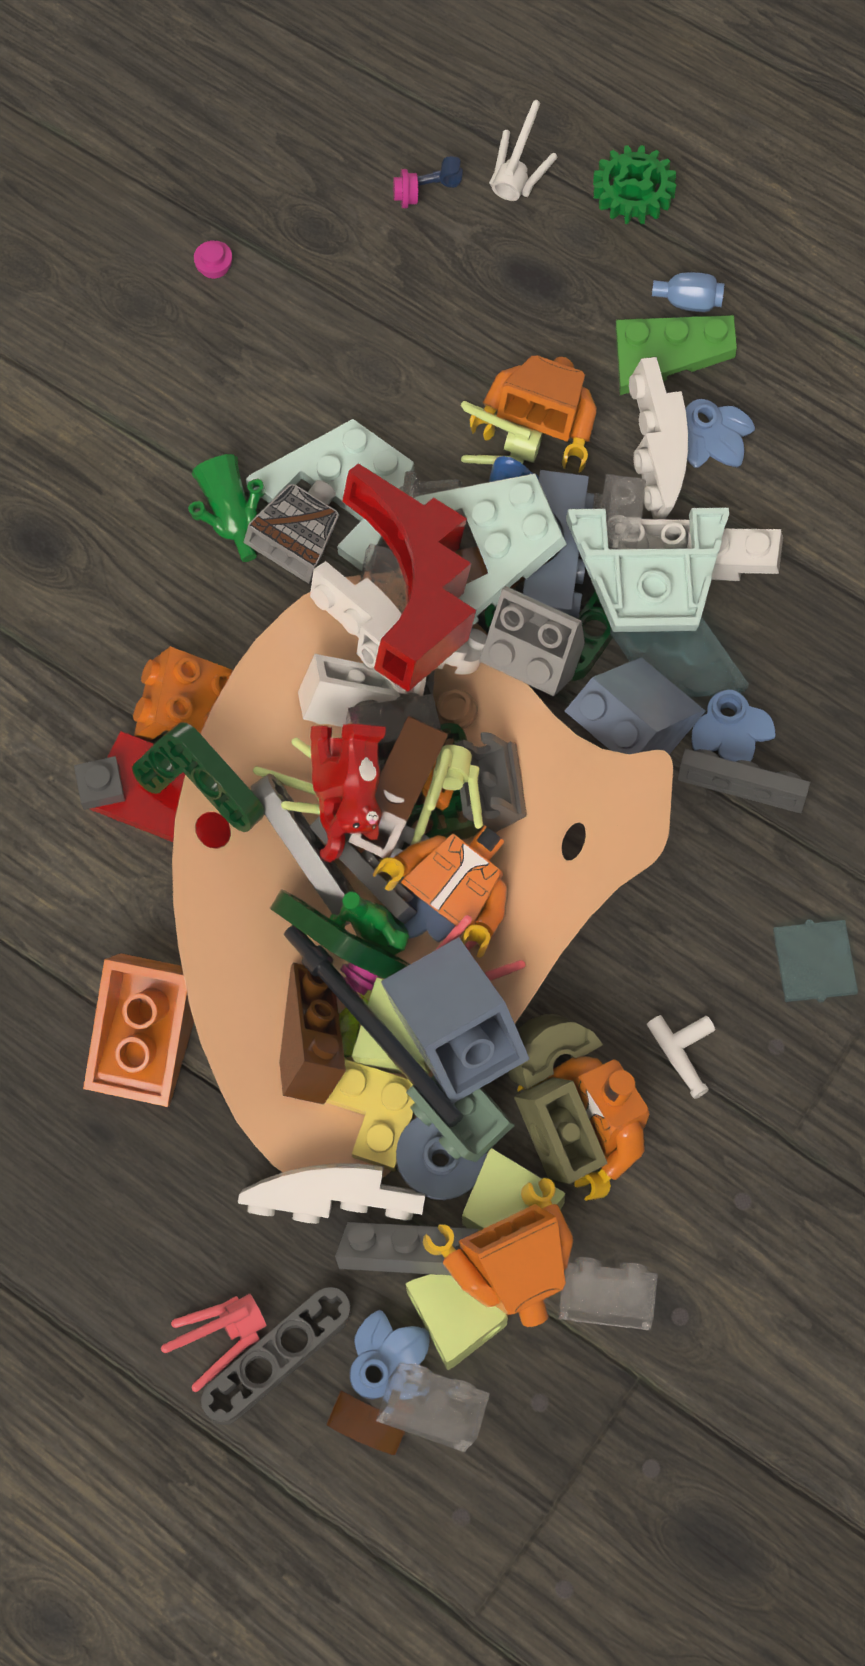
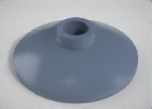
[396,1117,487,1200]

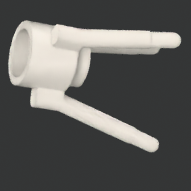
[490,100,557,201]

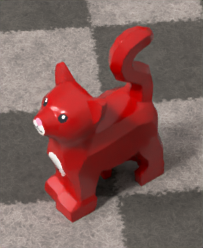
[310,724,386,862]

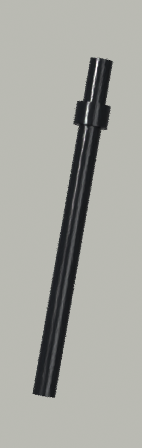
[284,925,463,1128]

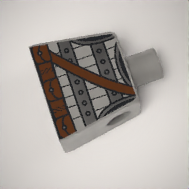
[243,480,339,584]

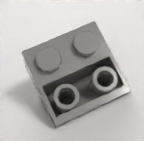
[479,586,585,696]

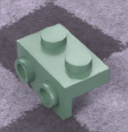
[406,1075,515,1162]

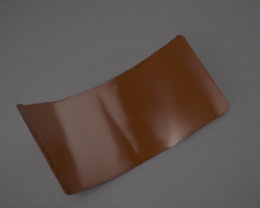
[327,1390,409,1455]

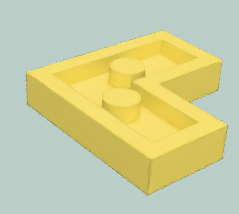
[326,1059,415,1172]

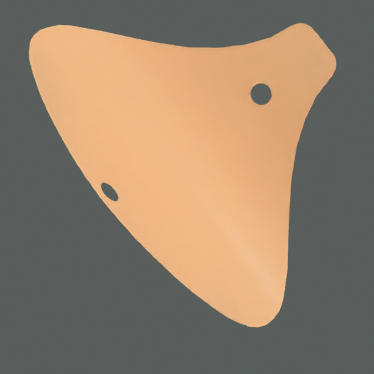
[172,573,673,1178]

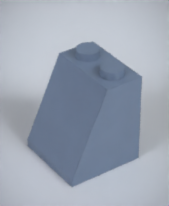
[565,657,705,755]
[381,937,530,1104]

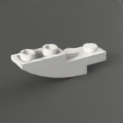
[629,357,688,519]
[612,519,783,581]
[310,561,427,704]
[238,1163,425,1224]

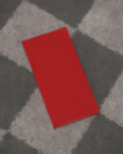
[89,731,231,849]

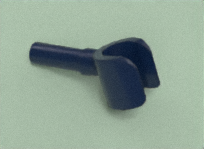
[417,156,463,188]

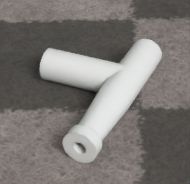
[647,1015,715,1099]

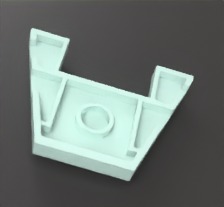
[246,419,414,574]
[414,474,567,626]
[566,508,729,632]

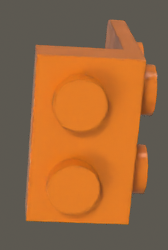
[133,646,233,742]

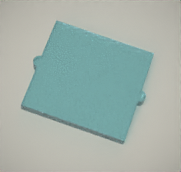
[773,920,858,1002]

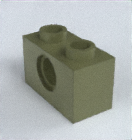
[514,1077,608,1184]

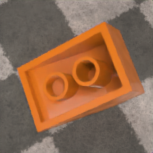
[83,953,194,1107]

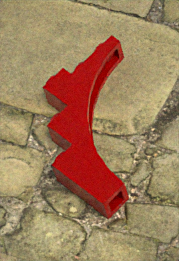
[342,463,476,692]

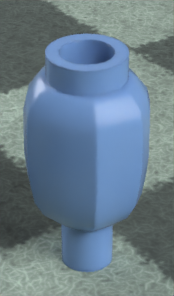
[652,272,724,312]

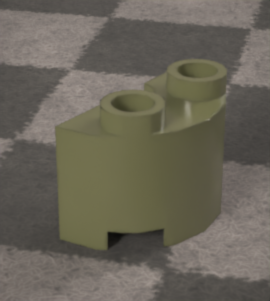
[508,1014,603,1090]

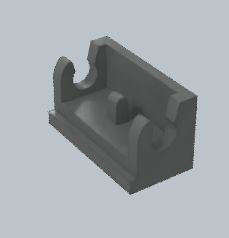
[454,732,527,832]

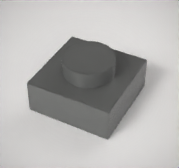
[74,756,125,810]

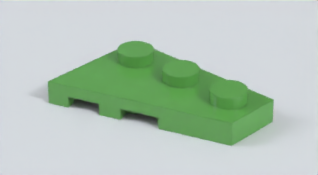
[615,315,737,395]

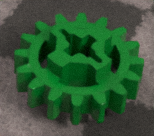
[593,145,676,224]

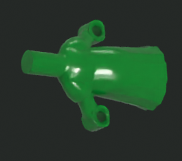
[188,454,265,562]
[330,892,409,955]

